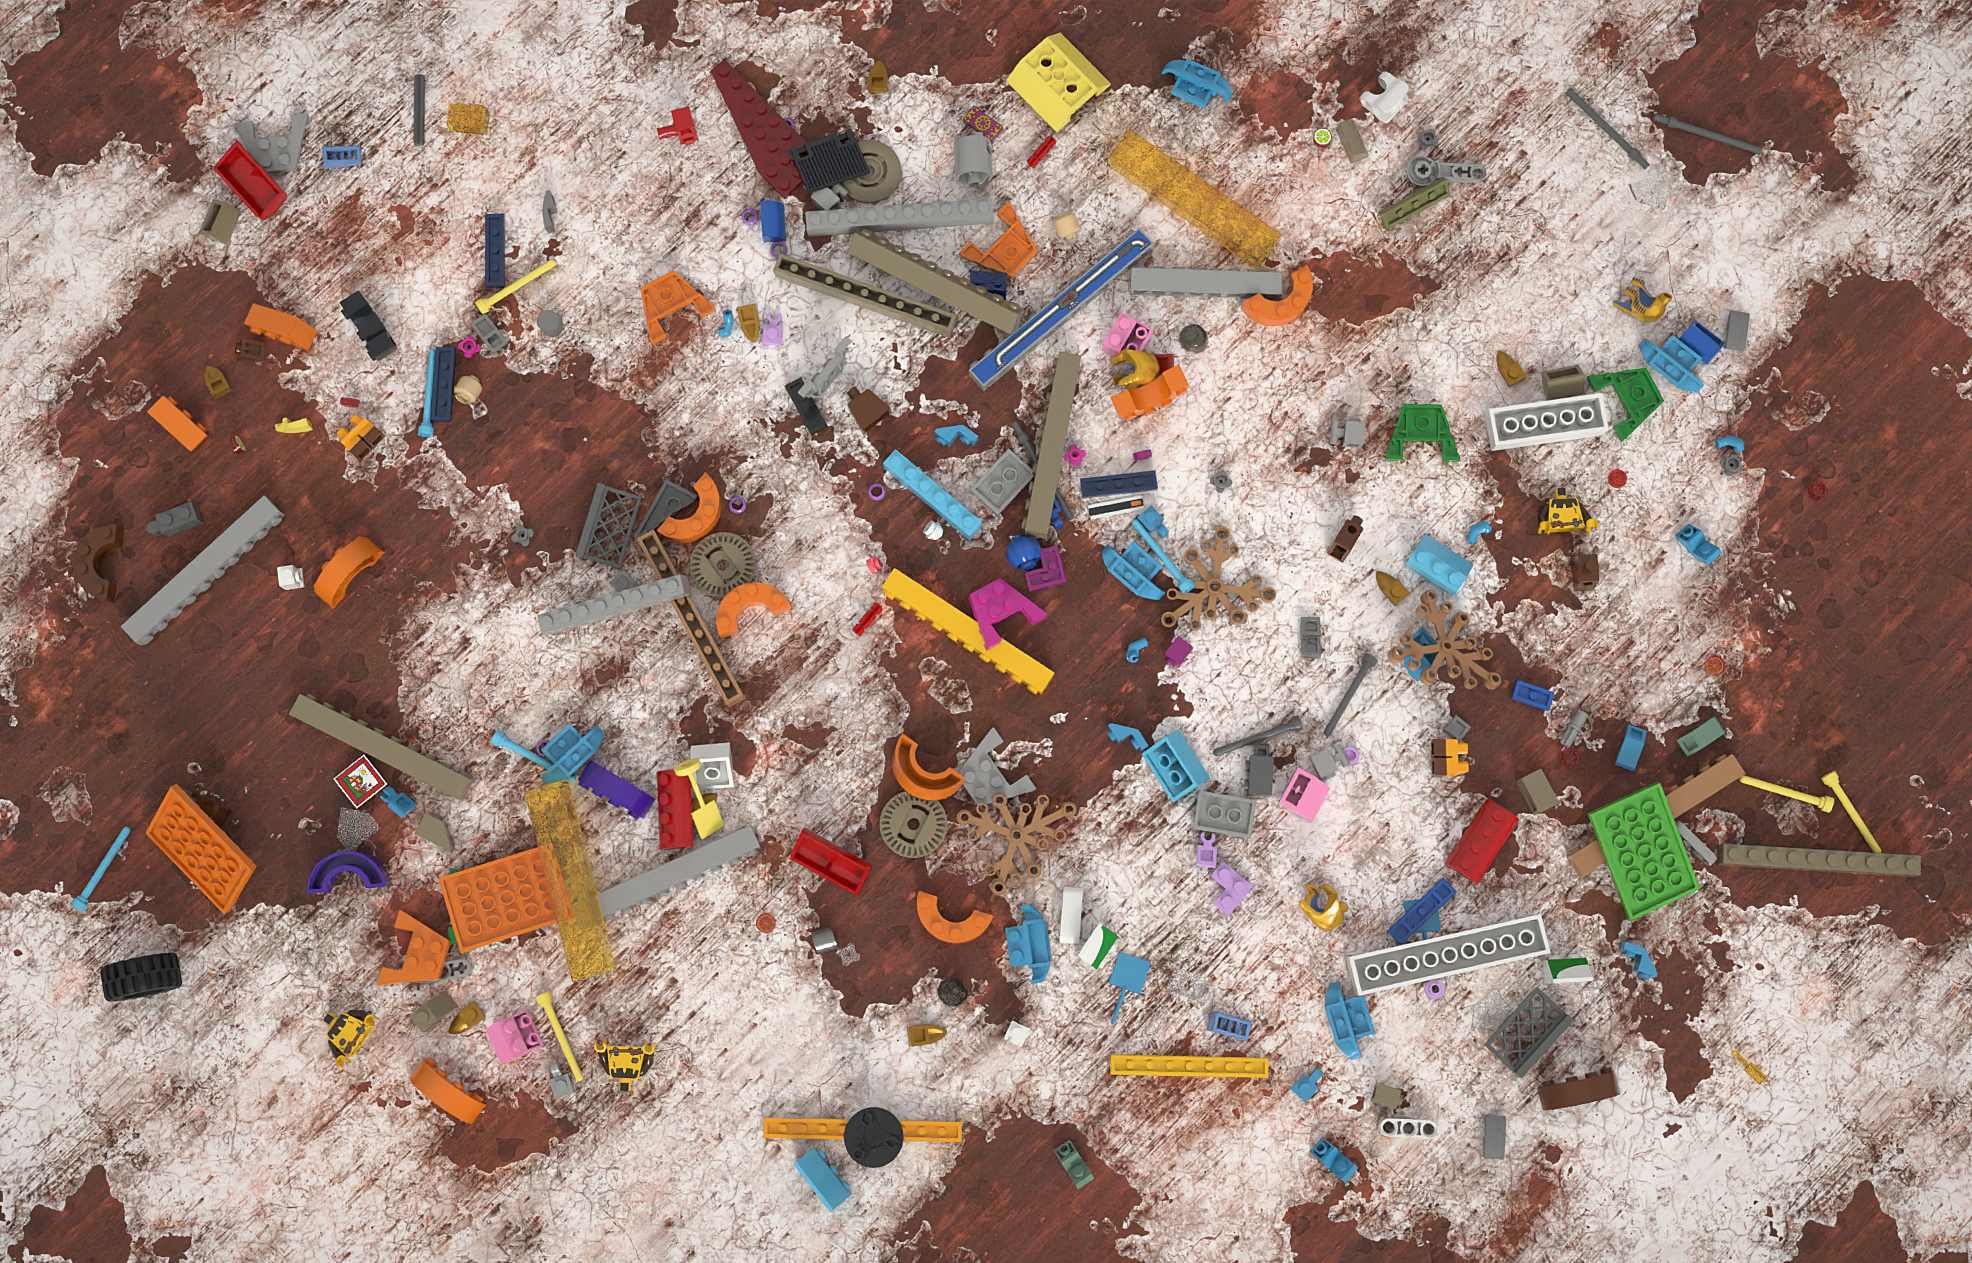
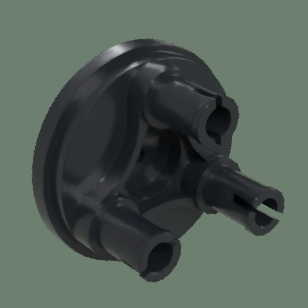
[844,1107,904,1168]

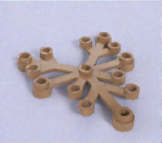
[1161,526,1276,631]
[1388,590,1501,690]
[957,792,1077,895]

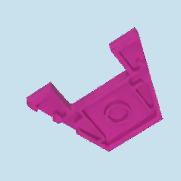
[968,578,1047,651]

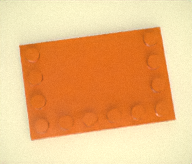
[146,784,257,915]
[438,843,575,954]

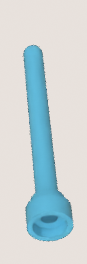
[418,348,436,437]
[1132,519,1195,594]
[491,730,576,782]
[70,827,131,912]

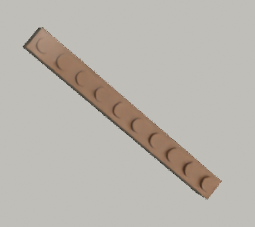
[637,529,746,707]
[1566,754,1746,877]

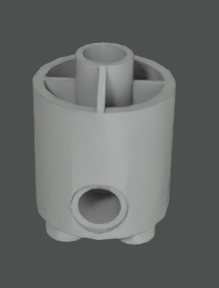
[954,132,993,187]

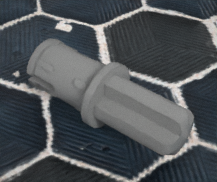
[1560,710,1588,747]

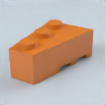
[244,303,317,351]
[147,396,208,452]

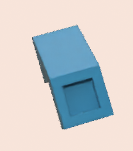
[934,425,978,447]
[1675,524,1722,565]
[1107,723,1148,752]
[1615,724,1647,771]
[1619,941,1658,980]
[1310,1137,1358,1183]

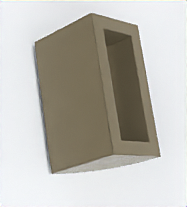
[1336,120,1369,163]
[199,199,241,245]
[1542,365,1585,401]
[1515,769,1560,816]

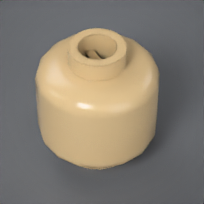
[1053,211,1080,240]
[454,375,482,404]

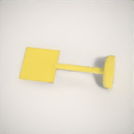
[674,758,725,839]

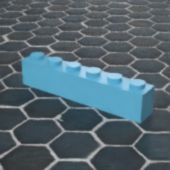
[883,449,982,540]

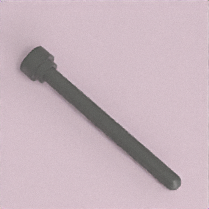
[1324,653,1378,736]
[1213,715,1303,756]

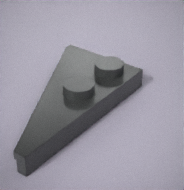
[634,479,699,539]

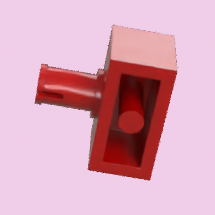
[657,106,699,145]

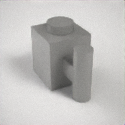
[811,184,849,211]
[1330,418,1365,449]
[1310,743,1350,780]

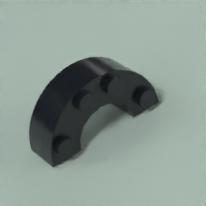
[339,290,398,362]

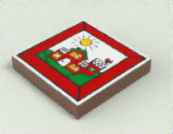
[334,755,389,809]

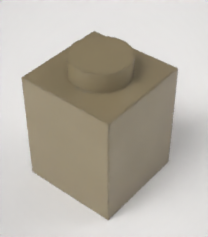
[1371,1083,1403,1109]

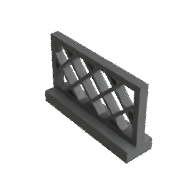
[576,483,642,569]
[1484,987,1574,1078]

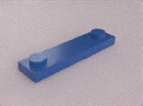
[1386,878,1457,945]

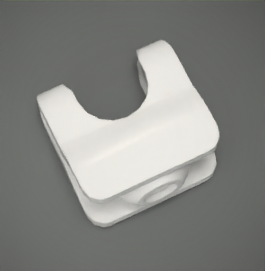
[1360,72,1409,123]

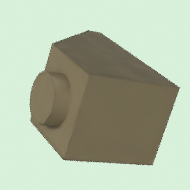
[415,812,455,852]
[410,991,458,1032]

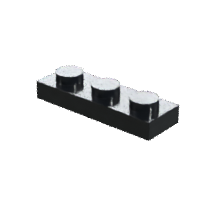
[785,377,828,436]

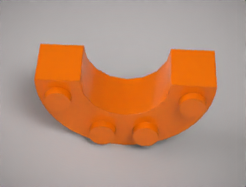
[1241,265,1313,326]
[1110,365,1189,421]
[657,472,722,543]
[313,536,385,609]
[716,582,792,639]
[892,733,965,800]
[917,891,993,944]
[409,1057,487,1124]

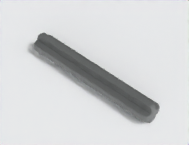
[413,74,425,146]

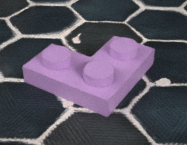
[1210,862,1253,917]

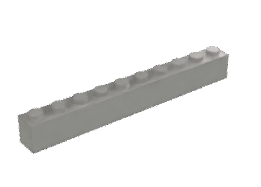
[805,198,994,237]
[121,496,284,646]
[571,825,762,930]

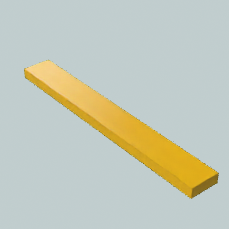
[1110,1055,1268,1078]

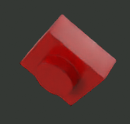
[1154,354,1174,374]

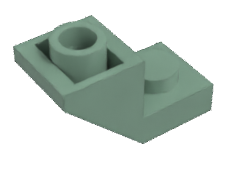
[1676,716,1725,757]
[1053,1139,1094,1189]

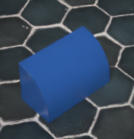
[760,200,786,243]
[1679,320,1725,364]

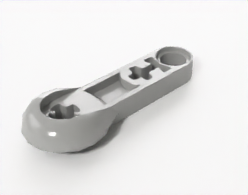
[1406,156,1487,187]

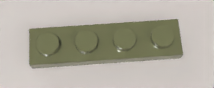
[1379,177,1451,230]

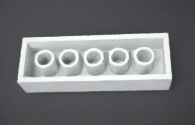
[1485,393,1609,451]

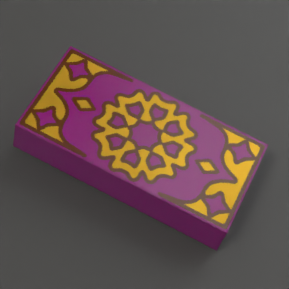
[963,106,1003,143]

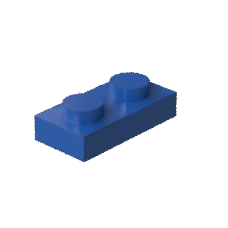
[1511,680,1555,712]

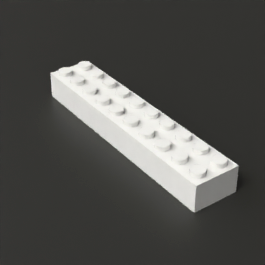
[1346,914,1551,996]

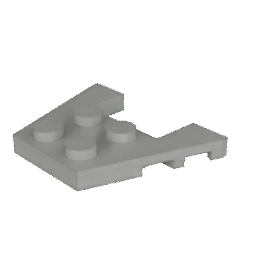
[235,113,309,174]
[798,336,851,398]
[958,727,1037,807]

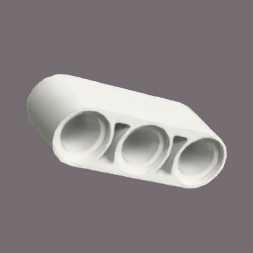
[1059,886,1083,944]
[1377,1118,1438,1138]

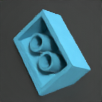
[1405,533,1474,597]
[1142,729,1210,802]
[793,1147,852,1212]

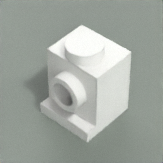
[277,565,305,590]
[1004,1021,1030,1047]

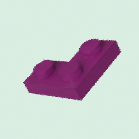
[1025,545,1066,592]

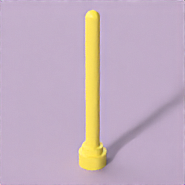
[475,259,556,314]
[1821,771,1882,853]
[1739,775,1834,813]
[535,991,583,1081]

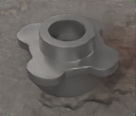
[1417,129,1438,150]
[1720,454,1743,476]
[1210,470,1233,493]
[512,525,534,546]

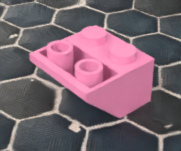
[1102,312,1154,356]
[1278,768,1330,822]
[485,1010,544,1065]

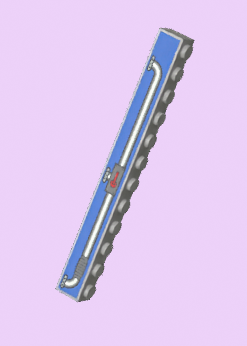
[969,228,1154,392]

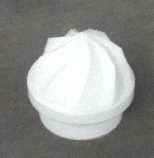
[923,520,943,540]

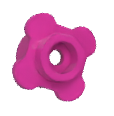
[458,336,481,358]
[1064,444,1086,466]

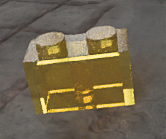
[446,102,490,135]

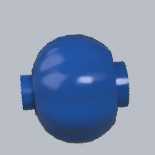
[1006,534,1041,571]

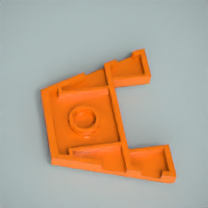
[959,202,1038,279]
[640,270,716,346]
[377,910,451,986]

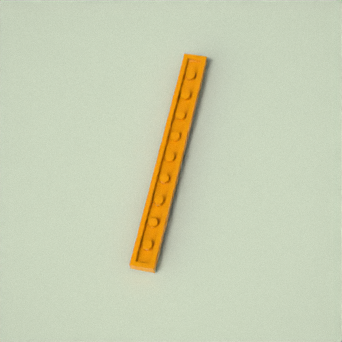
[763,1118,962,1142]

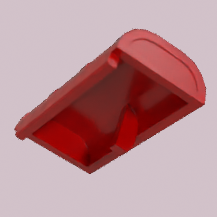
[213,140,287,220]
[656,769,694,850]
[1444,799,1519,885]
[789,827,873,896]

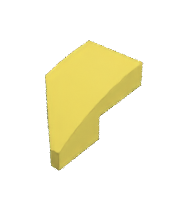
[275,418,313,433]

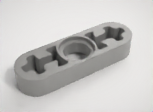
[1674,819,1717,866]
[418,959,472,984]

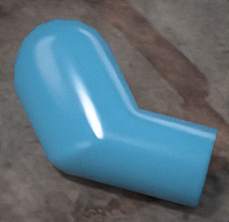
[718,310,734,337]
[1715,435,1745,452]
[1466,521,1492,545]
[1126,637,1148,663]

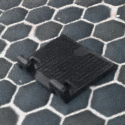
[789,129,870,194]

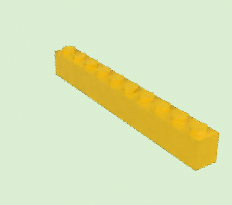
[882,568,1054,695]

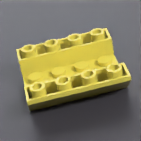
[1006,33,1111,133]

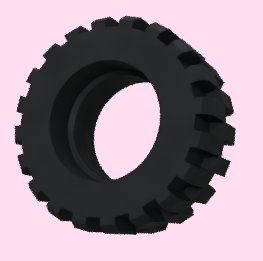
[100,953,182,1002]

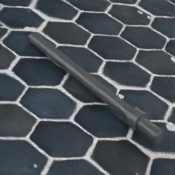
[1565,88,1650,170]
[1653,113,1762,155]
[1011,421,1075,521]

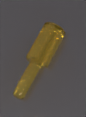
[1731,1050,1767,1085]

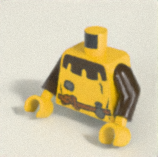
[1537,488,1598,534]
[323,1010,380,1070]
[594,1039,657,1091]

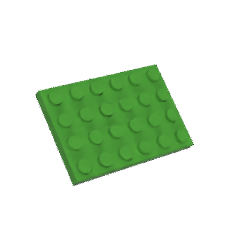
[1587,782,1700,921]

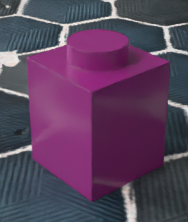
[1163,636,1194,668]

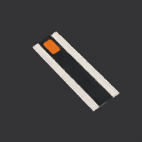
[1088,495,1144,520]

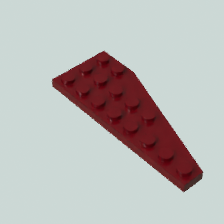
[711,59,808,200]

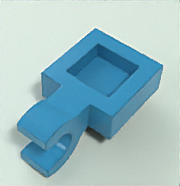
[1137,505,1169,539]
[380,786,417,818]
[1290,1068,1324,1102]

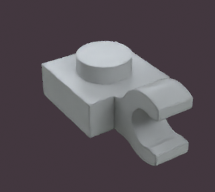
[549,1062,575,1099]

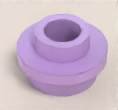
[1424,979,1445,999]

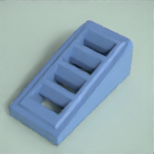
[322,146,362,169]
[1207,1011,1252,1041]

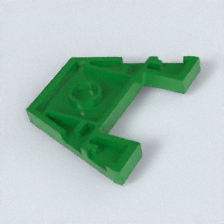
[1586,368,1664,442]
[1385,404,1460,462]

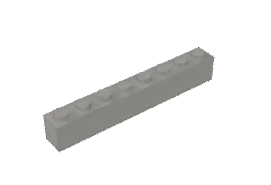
[1130,265,1282,300]
[537,574,692,635]

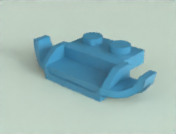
[1161,58,1232,109]
[1638,335,1704,392]
[1101,541,1165,600]
[540,724,603,785]
[1005,904,1052,984]
[1325,981,1376,1060]

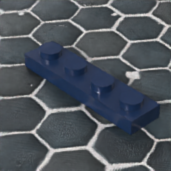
[485,213,505,288]
[431,347,456,422]
[1080,470,1158,499]

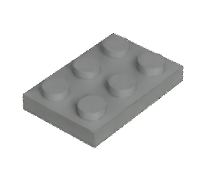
[970,449,1035,516]
[1193,790,1257,839]

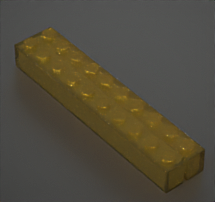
[1107,129,1282,270]
[524,781,617,982]

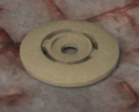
[840,140,901,203]
[689,532,756,598]
[880,791,947,858]

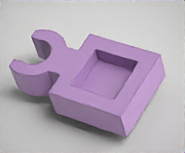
[762,312,783,346]
[1196,832,1217,868]

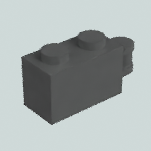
[147,502,204,537]
[1244,743,1274,797]

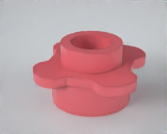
[866,555,883,574]

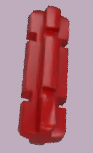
[1027,136,1056,168]
[852,603,883,636]

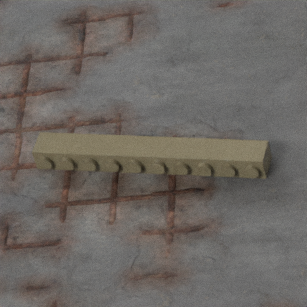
[848,229,1025,334]
[773,253,957,338]
[1022,351,1082,539]
[289,693,473,801]
[1717,844,1921,877]

